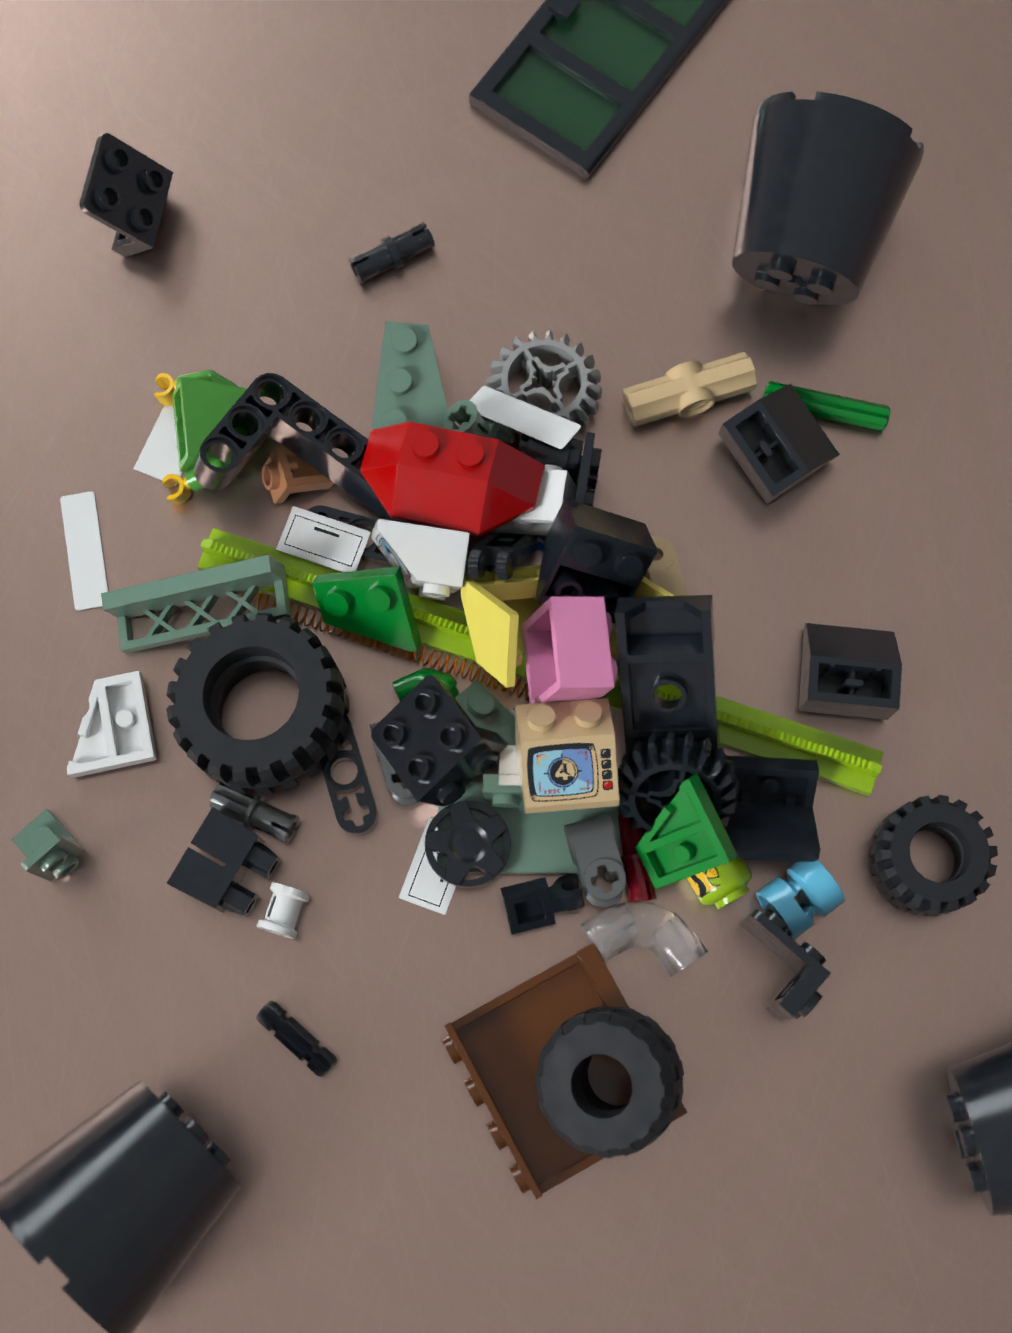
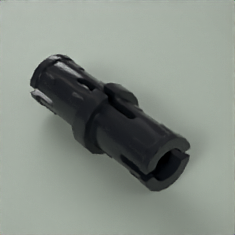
[348,222,435,284]

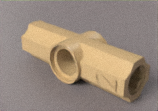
[622,352,757,427]

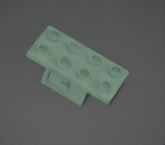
[437,774,620,875]

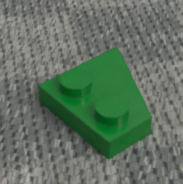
[312,566,422,652]
[635,773,738,889]

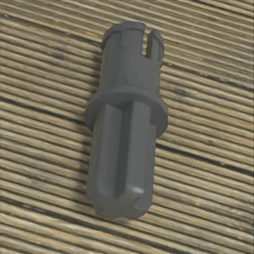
[209,784,299,843]

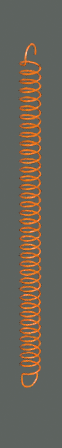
[240,592,529,700]

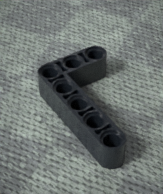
[194,373,421,525]

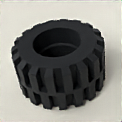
[869,795,998,916]

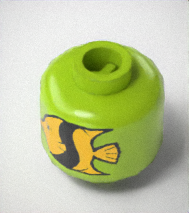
[685,858,752,910]

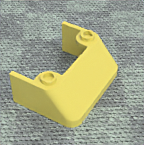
[460,565,675,688]

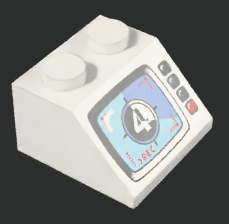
[372,519,470,601]

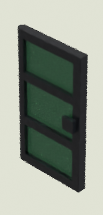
[469,0,728,178]

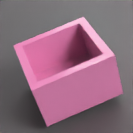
[522,596,617,704]

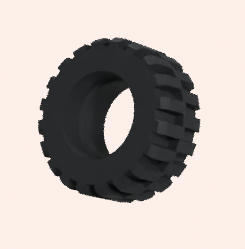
[166,613,350,795]

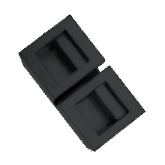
[166,807,281,917]

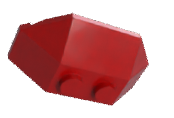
[360,422,545,537]

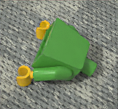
[154,370,273,505]

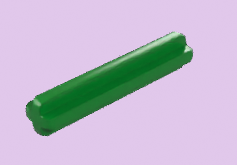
[763,381,890,430]

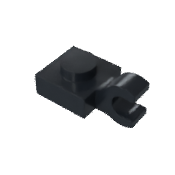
[500,874,585,935]

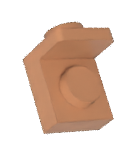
[262,446,334,504]

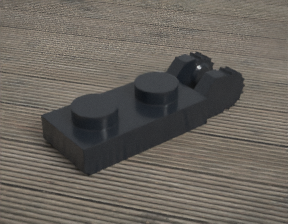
[467,532,537,580]

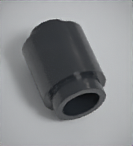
[518,433,584,475]

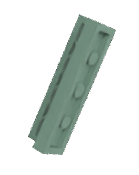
[101,554,291,654]

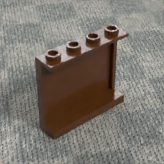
[441,943,688,1200]

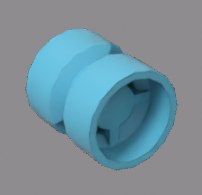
[756,860,845,940]

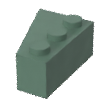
[372,321,448,430]

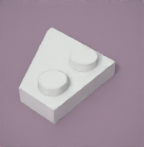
[67,671,157,778]

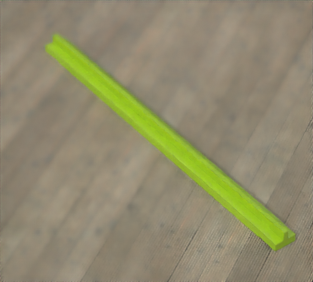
[197,528,884,796]

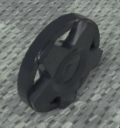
[425,801,511,888]

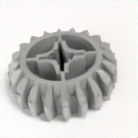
[486,329,602,440]

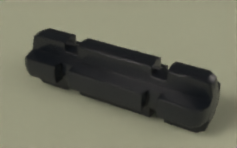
[256,1001,337,1077]

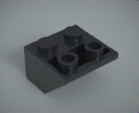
[718,384,840,504]
[536,498,658,624]
[799,623,902,720]

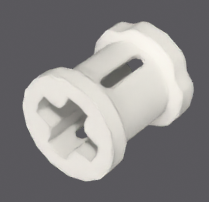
[256,882,310,939]

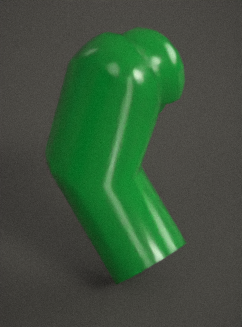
[391,668,459,701]

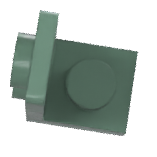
[11,809,85,882]

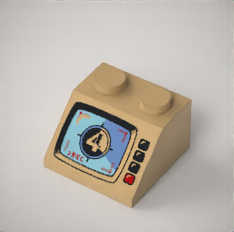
[515,698,619,814]

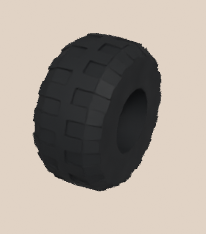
[535,1005,684,1158]

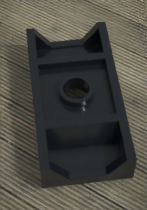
[615,595,720,751]

